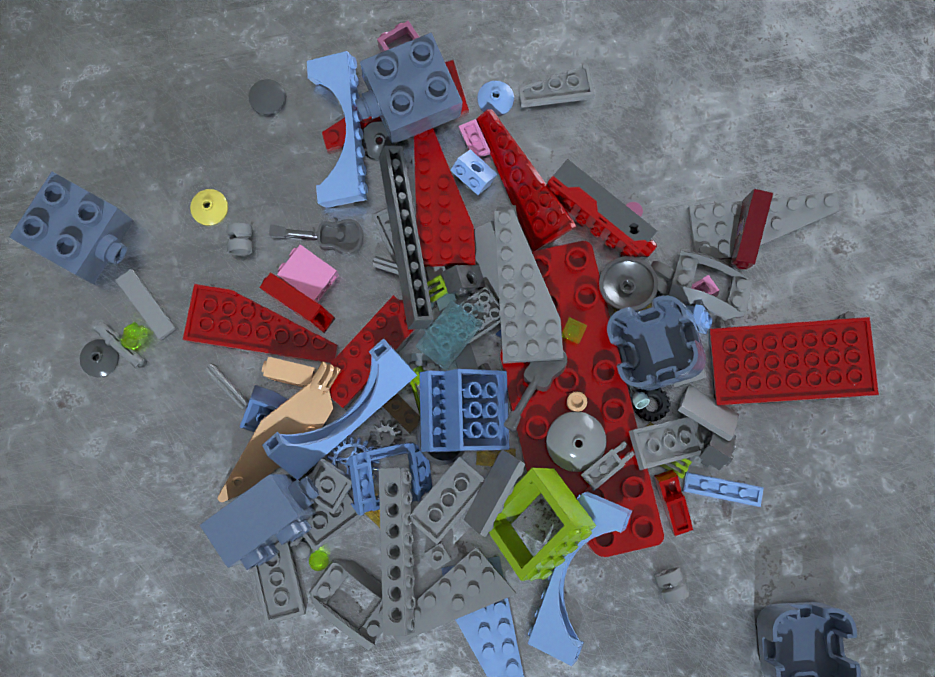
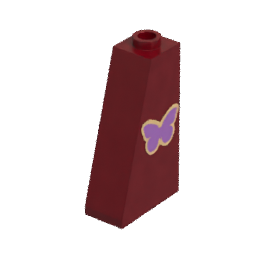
[731,189,773,270]

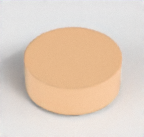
[567,392,587,412]

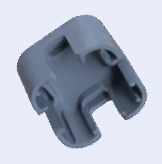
[607,296,706,390]
[757,602,861,677]

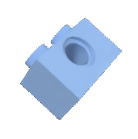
[450,150,498,195]

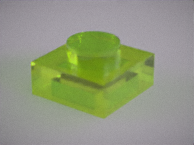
[562,317,587,344]

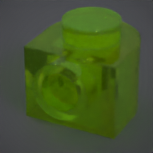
[121,322,148,349]

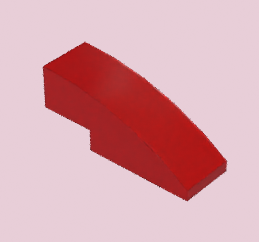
[654,470,693,536]

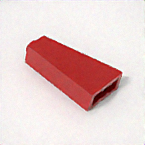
[259,272,335,333]

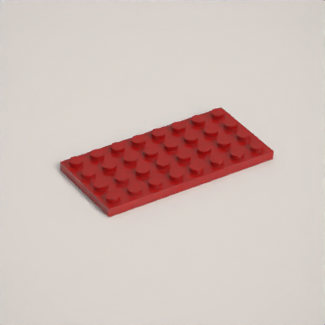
[709,317,879,405]

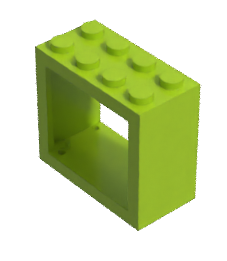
[488,468,597,581]

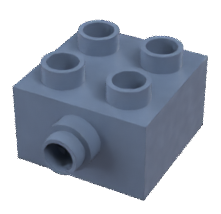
[355,32,463,145]
[9,172,134,284]
[200,474,320,571]

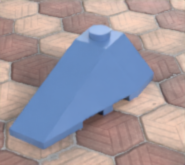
[240,385,326,432]

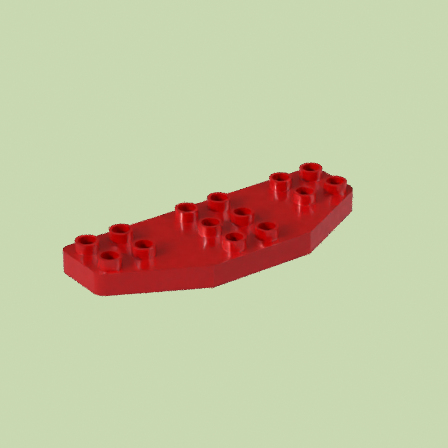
[499,241,664,557]

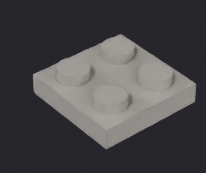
[310,458,352,514]

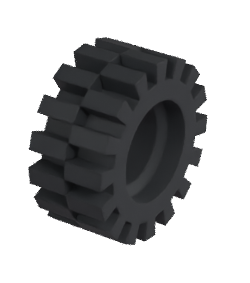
[633,388,671,422]

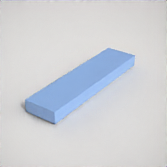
[682,472,764,507]

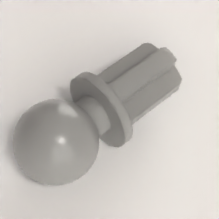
[290,536,311,559]

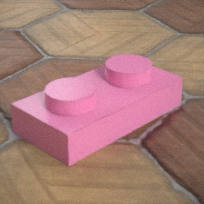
[459,119,490,158]

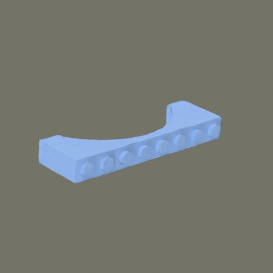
[307,51,368,208]
[262,339,417,480]
[528,491,632,666]

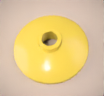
[190,189,228,226]

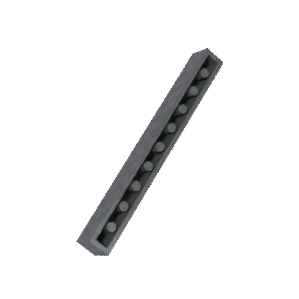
[379,146,434,330]

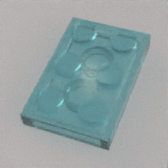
[415,300,483,371]

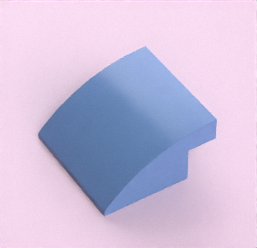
[420,369,510,452]

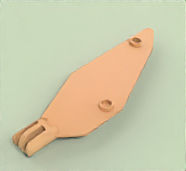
[218,361,340,502]

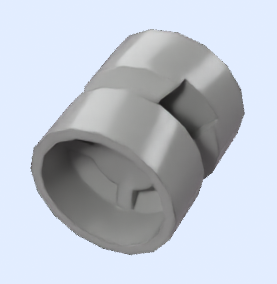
[227,223,252,255]
[651,261,675,296]
[655,567,690,604]

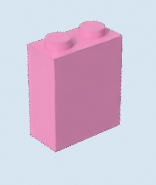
[277,245,339,303]

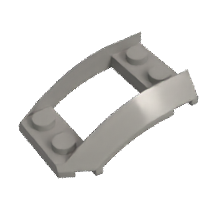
[669,249,753,321]
[309,559,401,650]

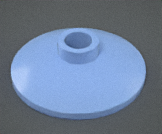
[477,81,514,116]

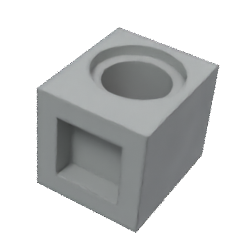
[424,541,452,571]

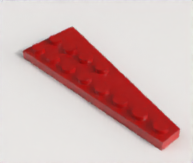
[476,109,576,252]

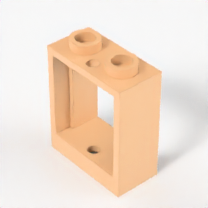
[262,357,317,387]

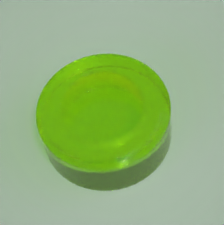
[309,550,329,571]

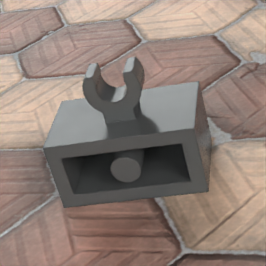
[699,430,736,471]

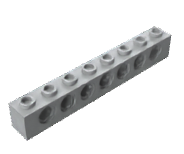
[379,467,416,636]

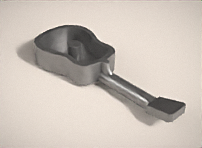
[269,219,363,256]
[504,351,567,432]

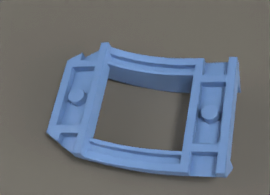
[345,442,433,516]

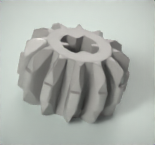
[370,420,403,449]

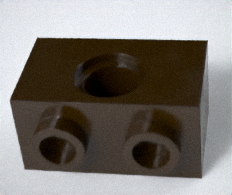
[382,393,421,435]

